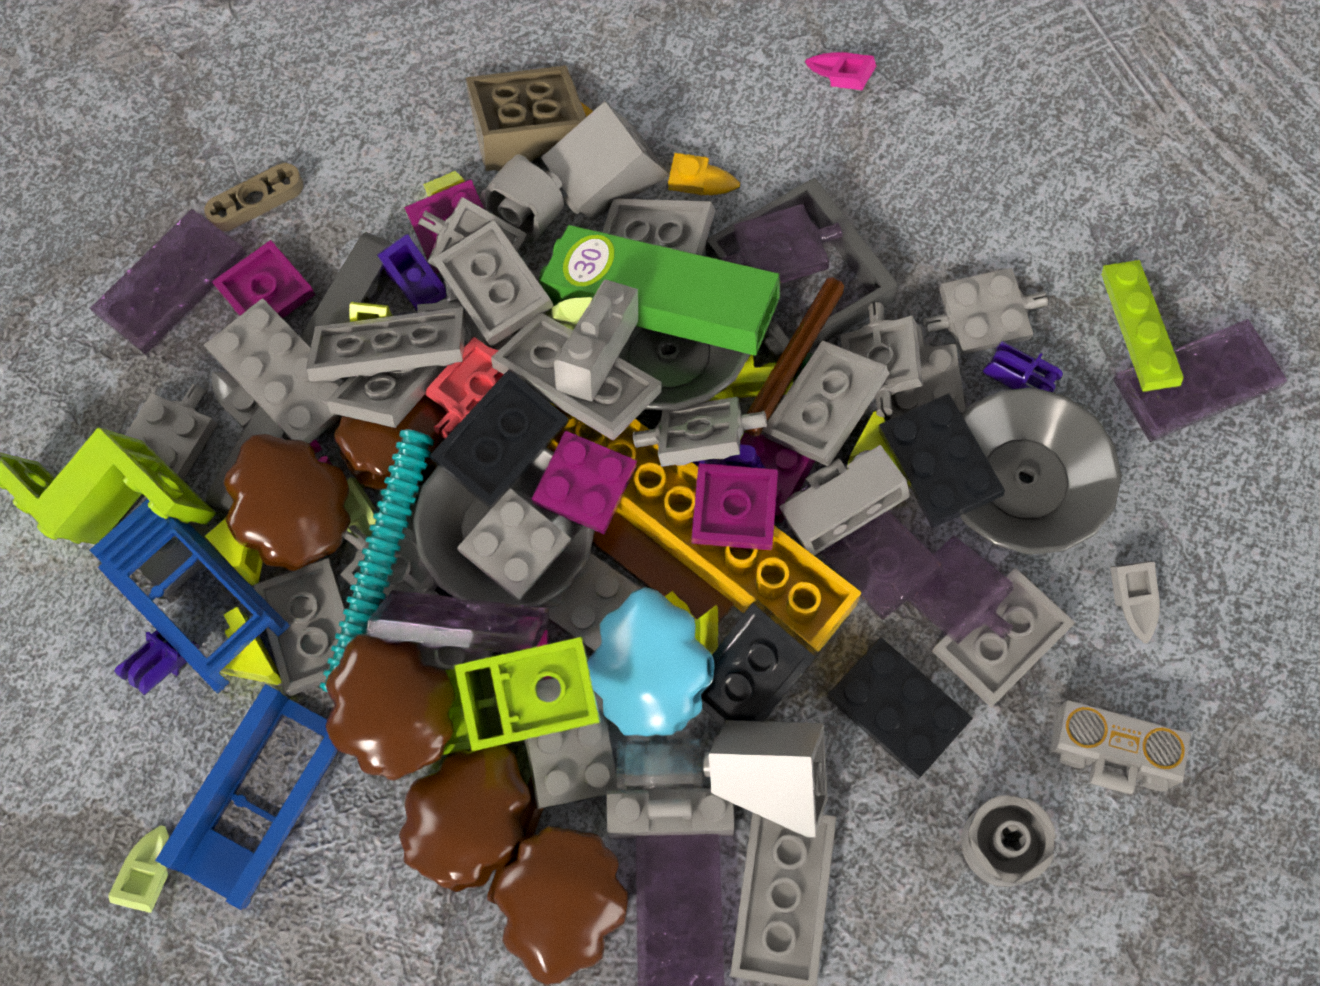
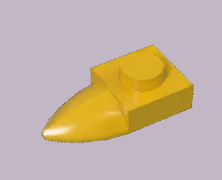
[668,153,741,195]

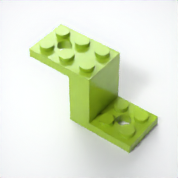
[0,427,216,544]
[442,637,600,755]

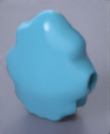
[588,587,714,737]

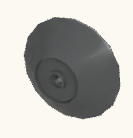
[618,326,750,410]
[960,387,1122,555]
[413,448,595,614]

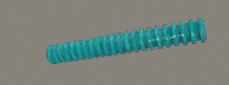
[319,429,435,692]

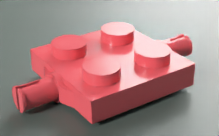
[426,337,504,439]

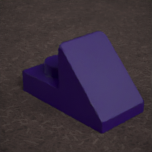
[377,234,446,313]

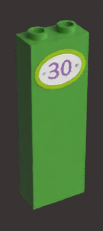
[539,225,780,356]

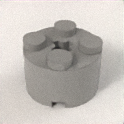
[480,154,564,242]
[960,795,1056,887]

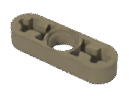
[204,163,304,232]

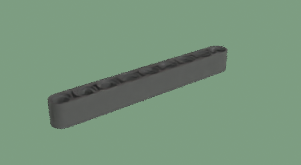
[206,232,393,516]

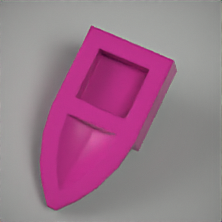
[805,52,876,90]

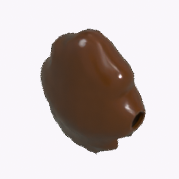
[334,394,453,490]
[223,434,351,571]
[325,632,456,781]
[399,745,531,892]
[494,826,629,986]

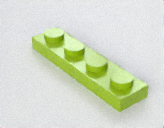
[1101,260,1184,392]

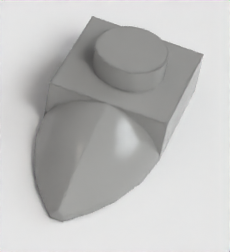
[212,372,259,429]
[1110,561,1160,643]

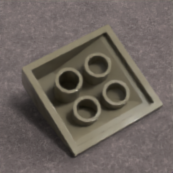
[466,66,586,171]

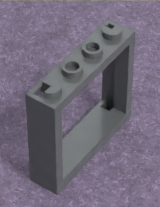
[705,177,898,358]

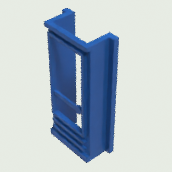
[89,499,290,693]
[155,684,338,910]

